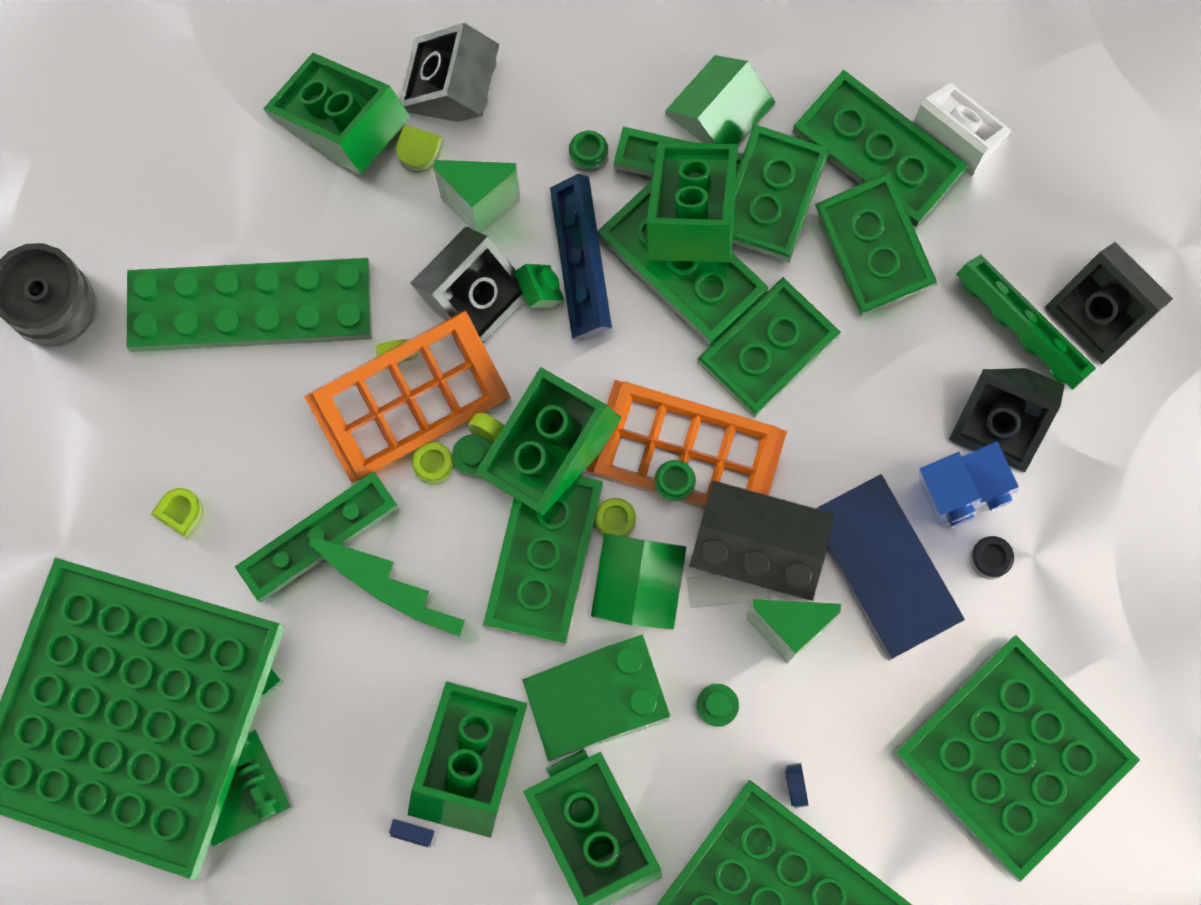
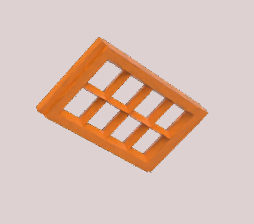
[304,311,511,483]
[586,380,787,509]

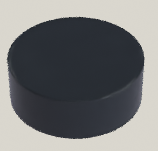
[970,536,1014,580]

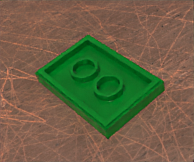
[732,124,830,262]
[815,172,937,316]
[697,277,841,418]

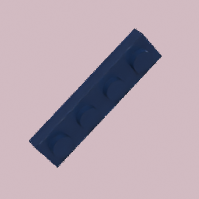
[550,174,612,341]

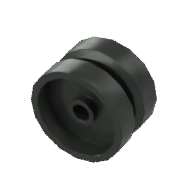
[0,243,94,345]

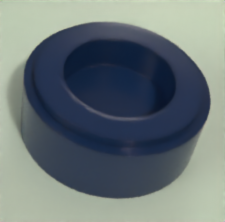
[784,763,809,808]

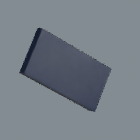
[817,474,965,660]

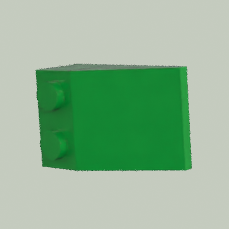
[263,53,410,175]
[646,142,738,263]
[475,367,622,515]
[522,634,671,761]
[407,681,528,838]
[523,751,662,905]

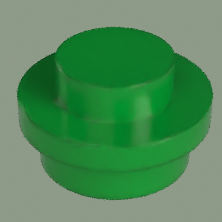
[569,130,608,170]
[452,434,491,476]
[654,460,696,502]
[696,684,739,727]

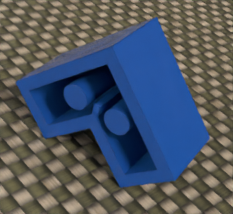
[919,441,1019,528]

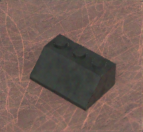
[689,480,835,601]

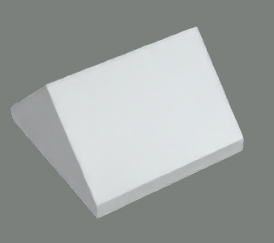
[913,82,1012,176]

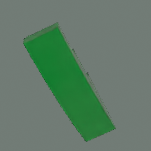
[309,536,465,637]

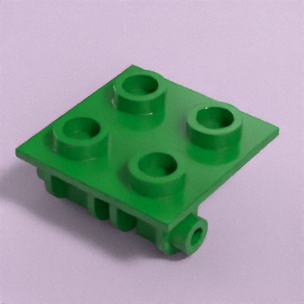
[211,730,292,847]

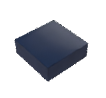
[389,819,439,848]

